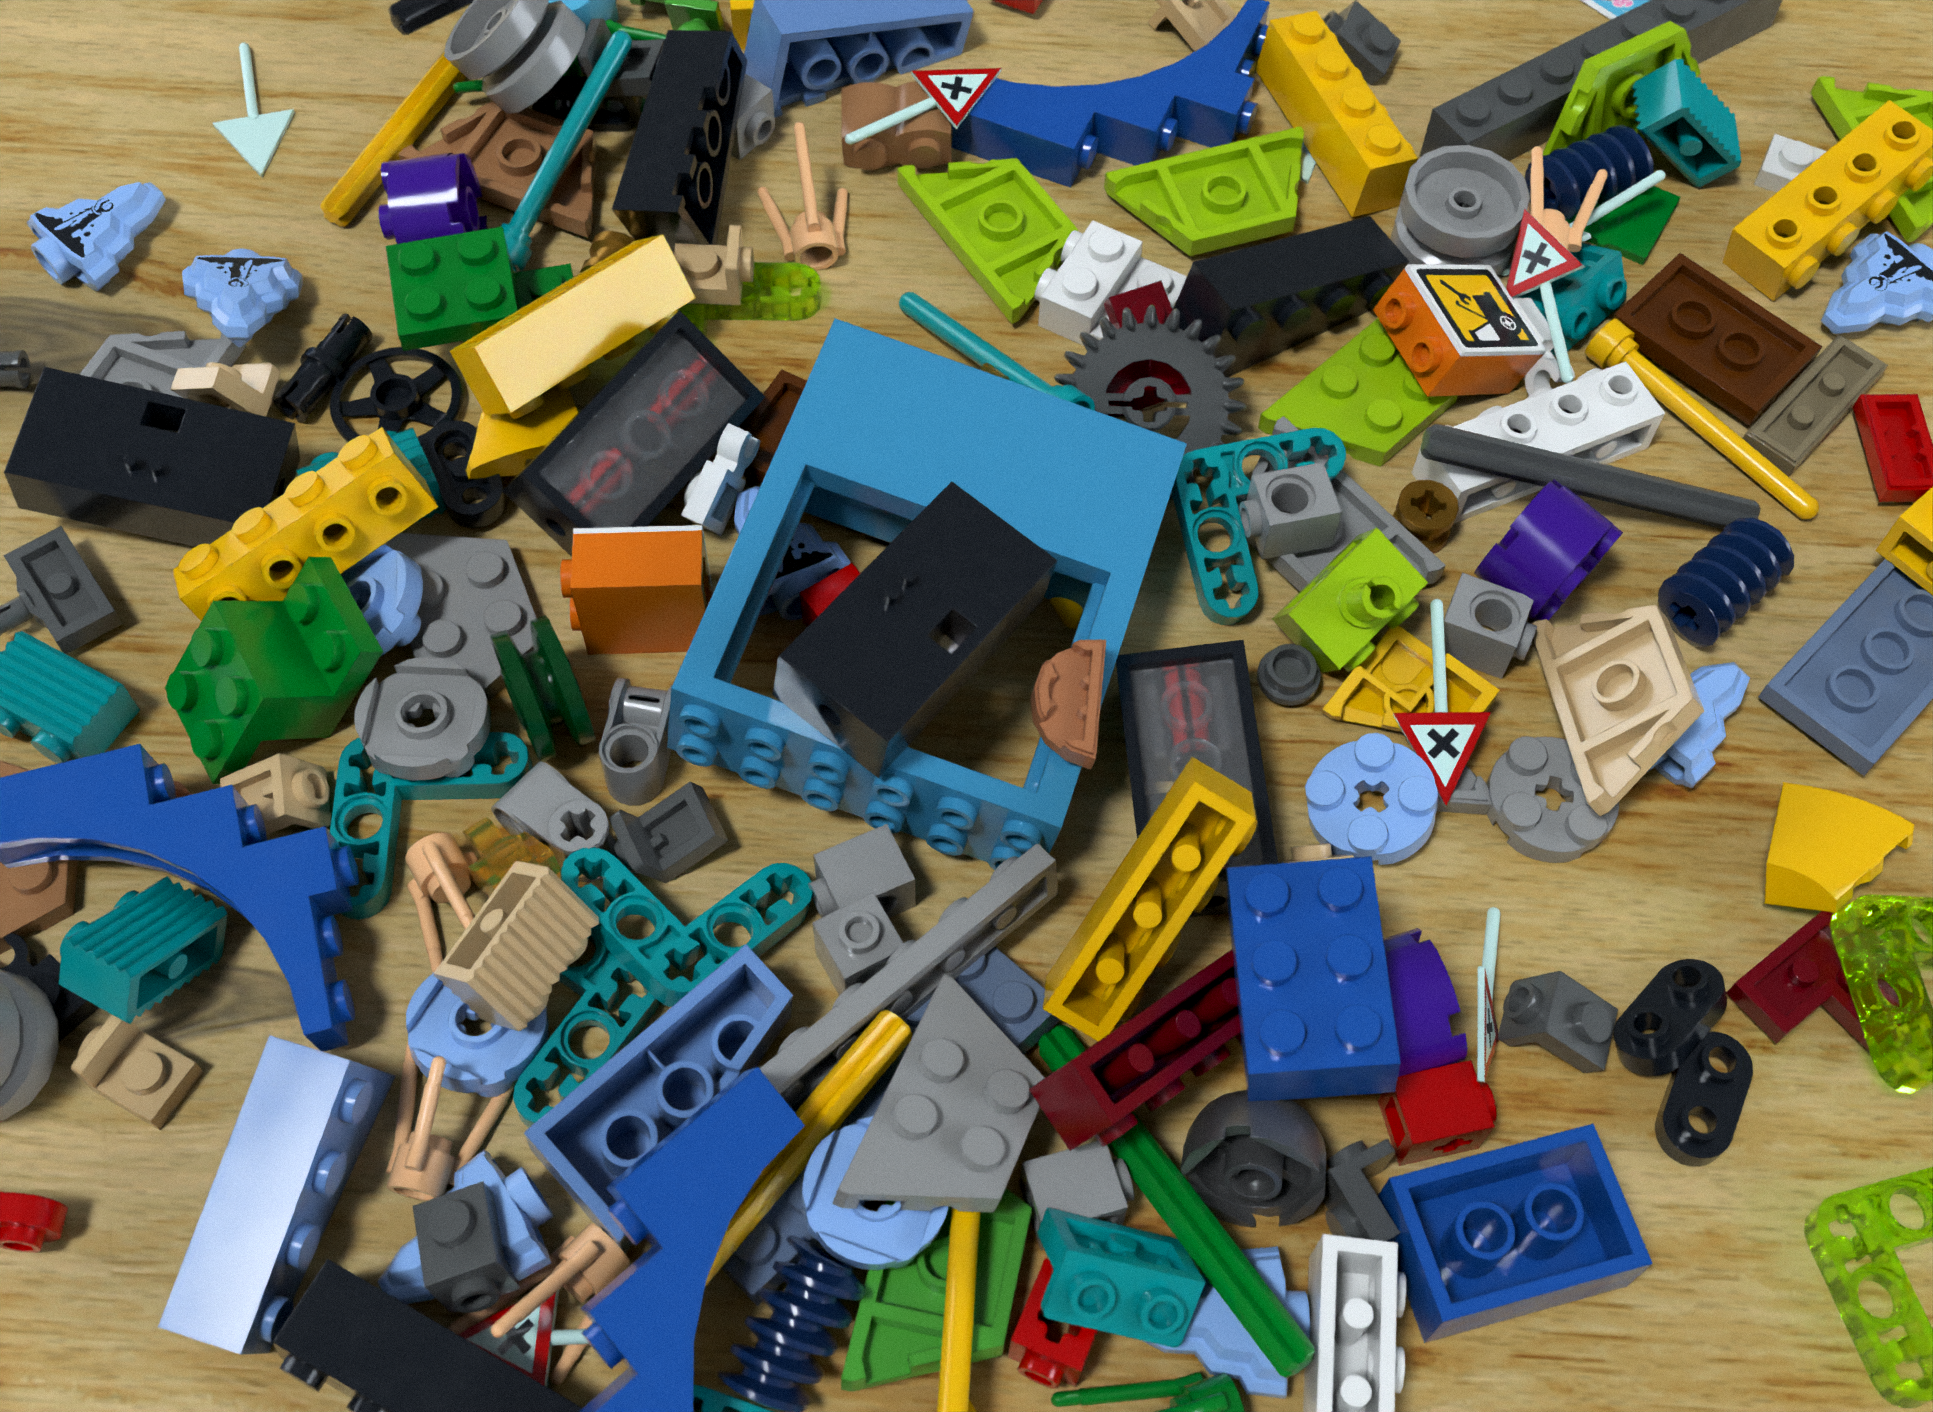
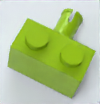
[1272,528,1428,673]

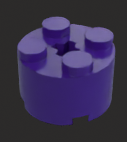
[378,153,488,244]
[1474,479,1623,621]
[1383,928,1467,1077]

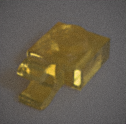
[462,817,561,896]

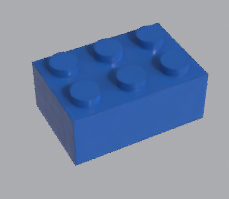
[1227,856,1401,1102]
[1378,1124,1653,1343]

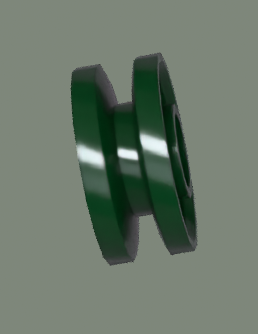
[490,615,596,762]

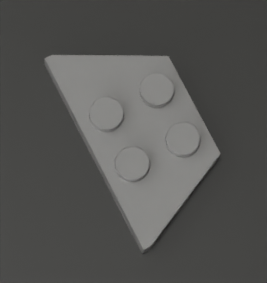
[80,331,246,398]
[1238,416,1445,591]
[385,533,536,701]
[832,974,1045,1212]

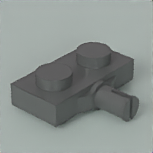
[0,526,123,654]

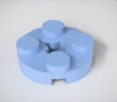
[341,544,423,657]
[1305,733,1438,865]
[406,974,549,1098]
[802,1116,949,1270]

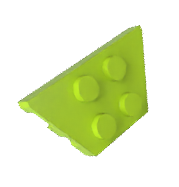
[1543,21,1701,156]
[1810,76,1933,243]
[1104,126,1304,256]
[897,158,1078,324]
[1258,318,1458,467]

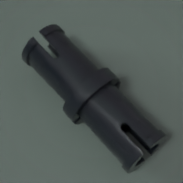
[273,314,373,423]

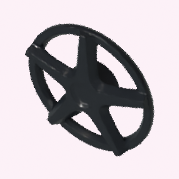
[330,347,463,446]

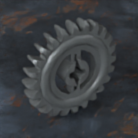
[1054,305,1247,500]

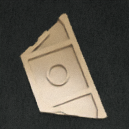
[1531,605,1704,816]

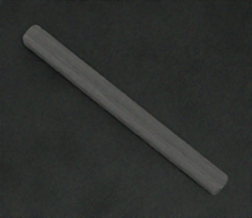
[1421,424,1761,529]

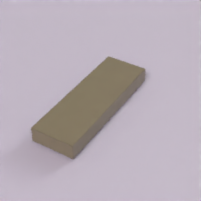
[1743,334,1888,477]

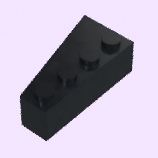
[612,30,747,254]
[1174,216,1409,377]
[272,1259,582,1412]

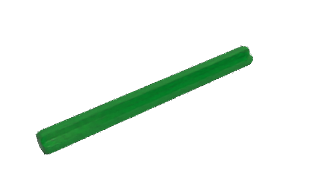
[1038,1025,1315,1378]

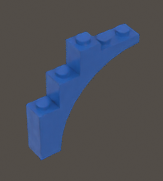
[952,0,1270,188]
[0,744,359,1052]
[579,1067,805,1412]

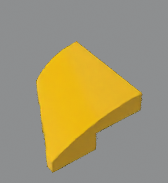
[466,385,578,479]
[1322,625,1500,732]
[1765,782,1914,913]

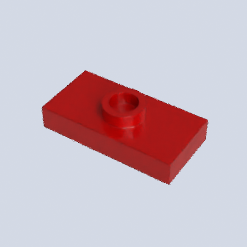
[1853,394,1933,502]

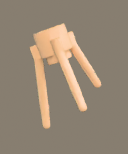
[757,122,848,271]
[1527,146,1608,252]
[405,832,498,973]
[386,1041,518,1201]
[448,1223,630,1385]

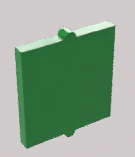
[1566,186,1681,265]

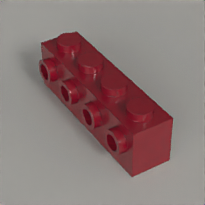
[1029,949,1242,1151]

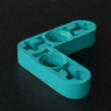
[1171,428,1346,625]
[330,732,533,920]
[560,847,813,1007]
[513,933,660,1128]

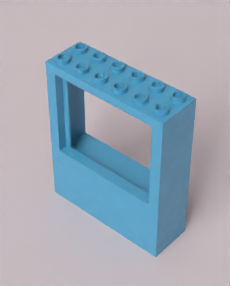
[667,318,1187,870]

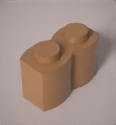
[841,81,952,170]

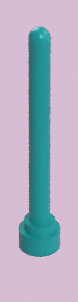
[501,31,632,273]
[899,292,1095,411]

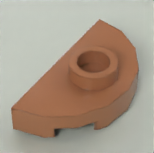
[1030,640,1106,769]

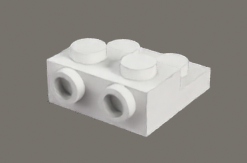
[1035,221,1187,346]

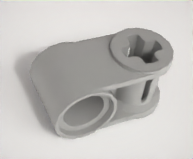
[599,678,672,806]
[491,761,618,882]

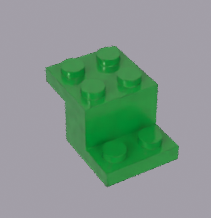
[386,226,591,365]
[165,557,383,784]

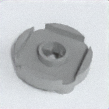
[354,657,491,780]
[1486,736,1619,863]

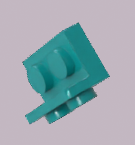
[1518,243,1627,357]
[1037,1207,1206,1348]

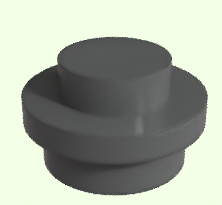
[1257,644,1321,705]

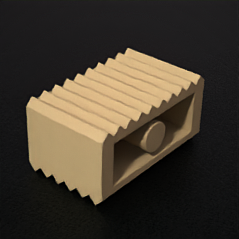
[433,861,599,1031]

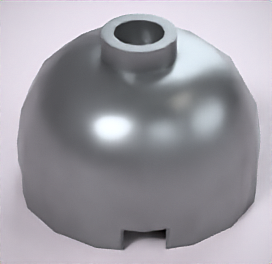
[1181,1090,1326,1228]

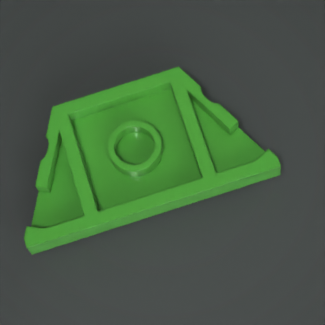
[841,1188,1032,1392]

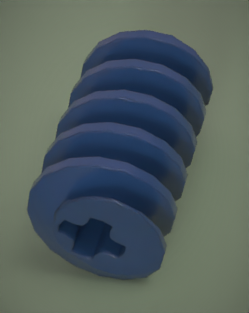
[1525,125,1654,220]
[1658,518,1794,648]
[718,1235,866,1412]

